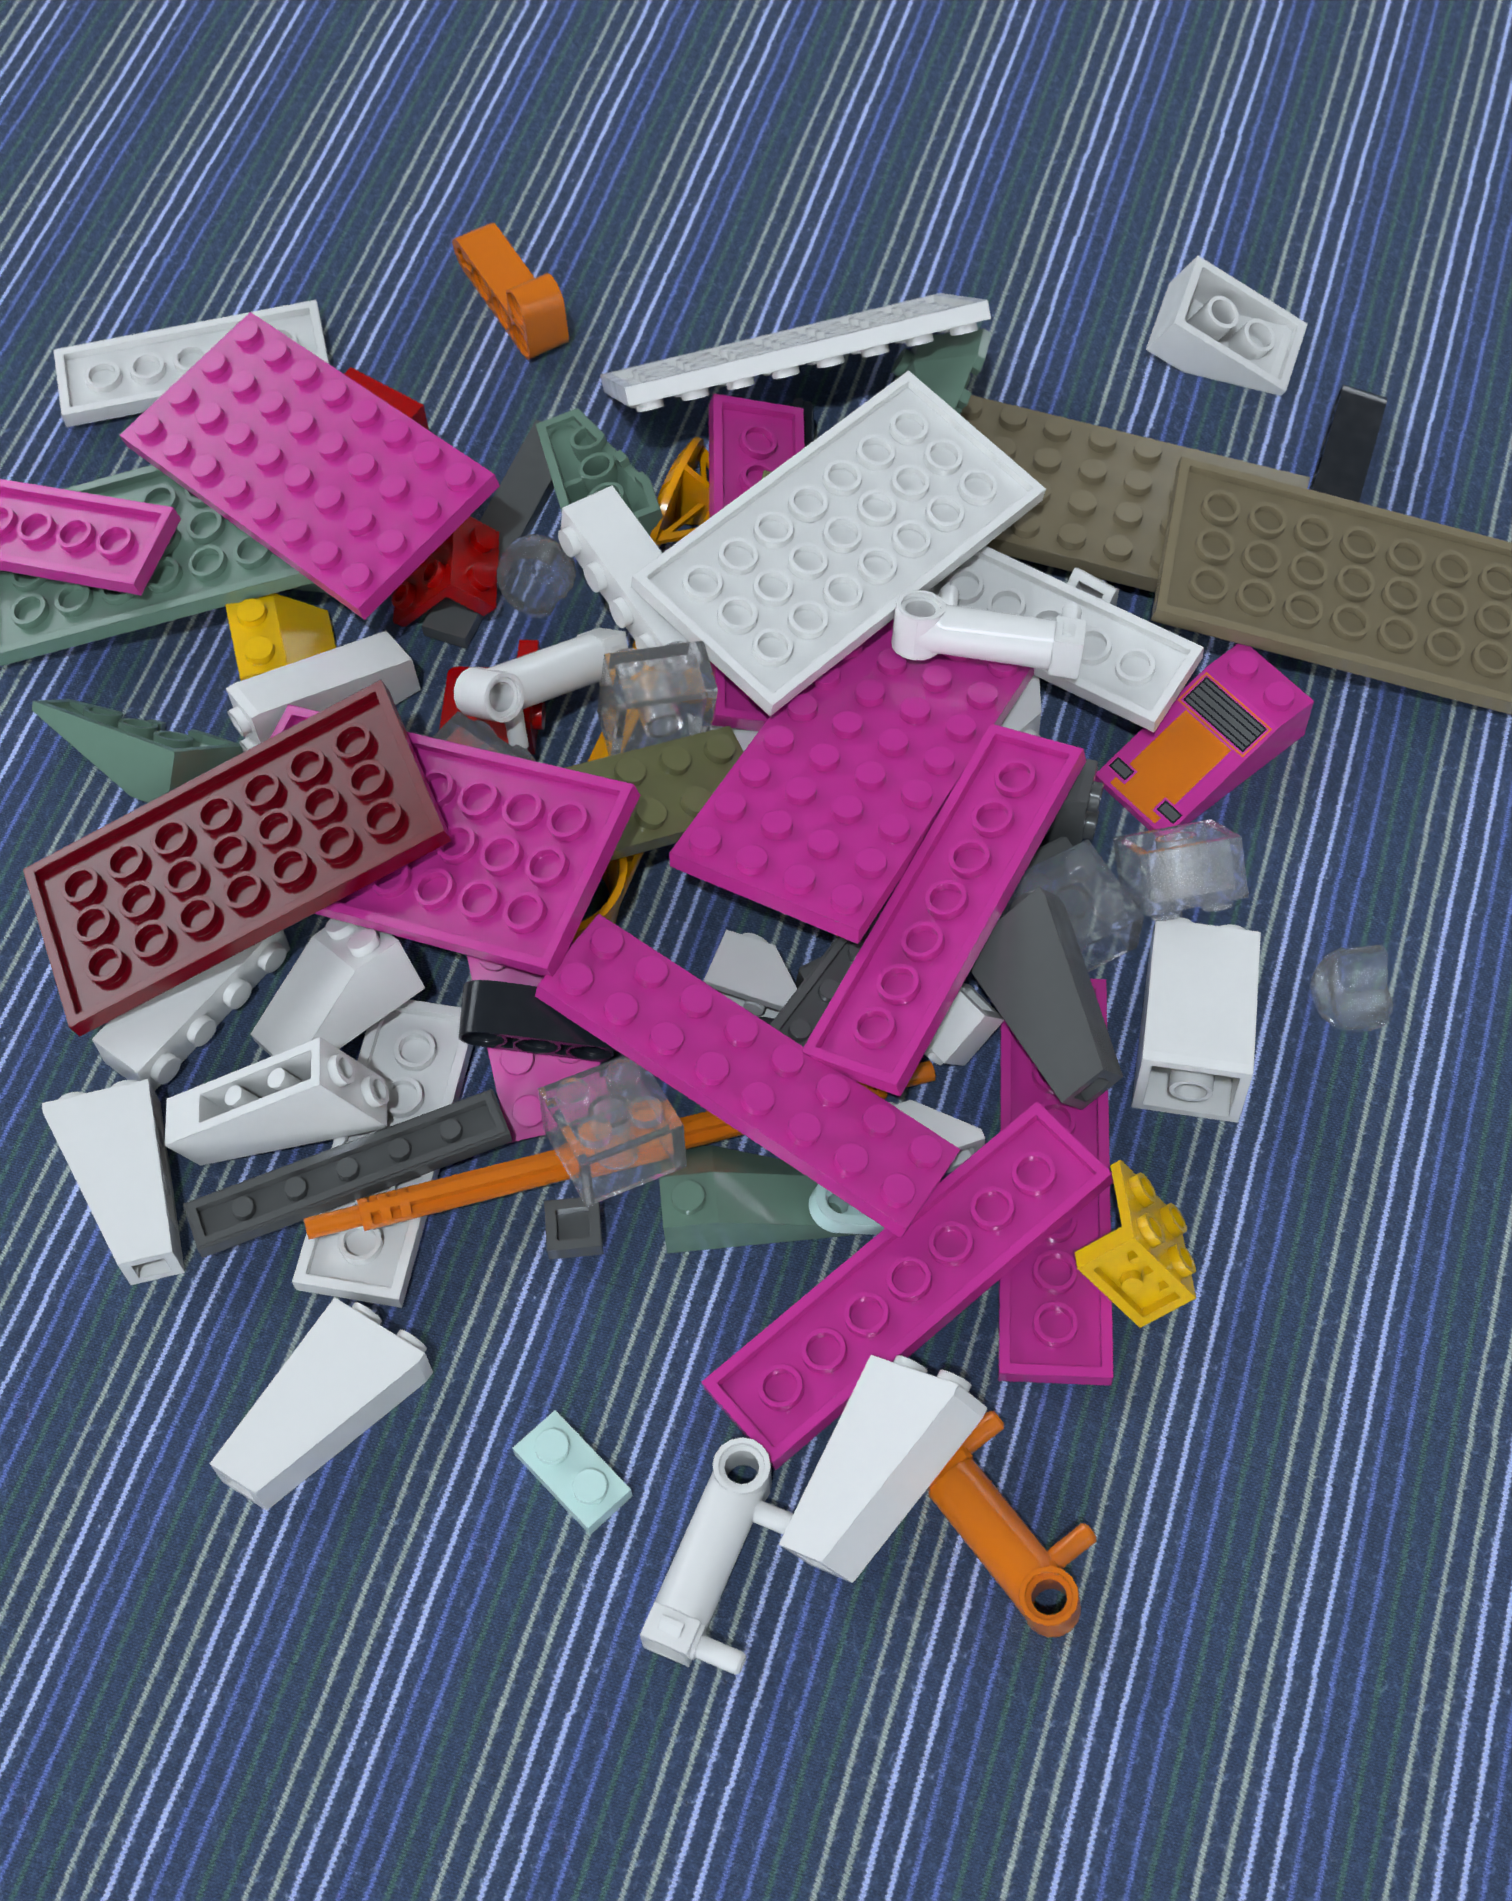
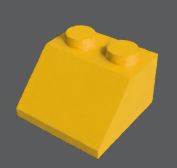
[225,593,336,681]

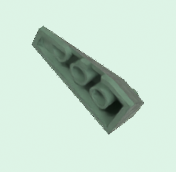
[891,328,992,414]
[535,408,663,572]
[32,699,243,803]
[659,1145,860,1254]

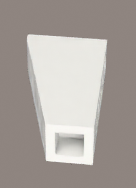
[226,631,421,752]
[165,1037,389,1166]
[42,1079,185,1285]
[210,1297,433,1511]
[779,1355,987,1583]

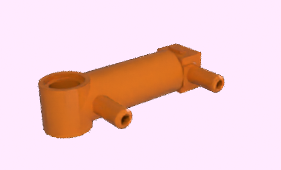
[927,1411,1097,1638]

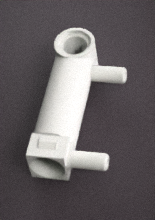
[891,585,1087,680]
[454,628,631,752]
[640,1437,794,1675]

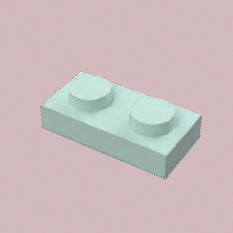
[513,1410,632,1535]

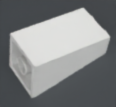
[1131,917,1261,1123]

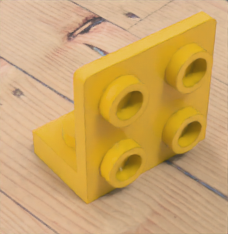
[1075,1160,1196,1328]

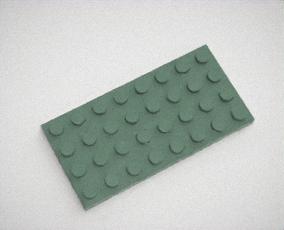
[0,465,313,666]

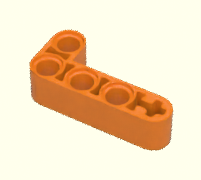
[452,222,569,360]

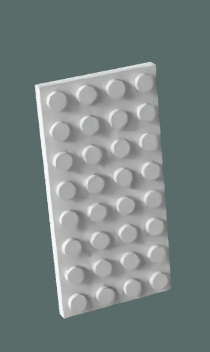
[600,293,991,412]
[631,371,1046,716]

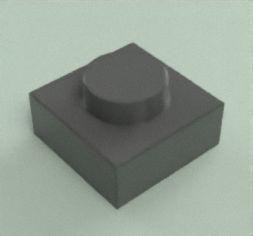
[544,1196,604,1260]

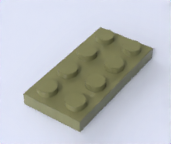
[565,726,744,861]

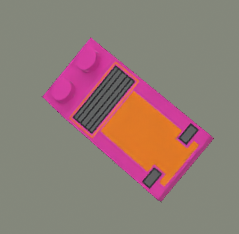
[1095,644,1314,843]

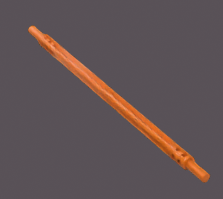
[304,1060,936,1240]

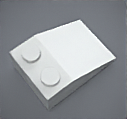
[1146,256,1307,396]
[251,918,425,1056]

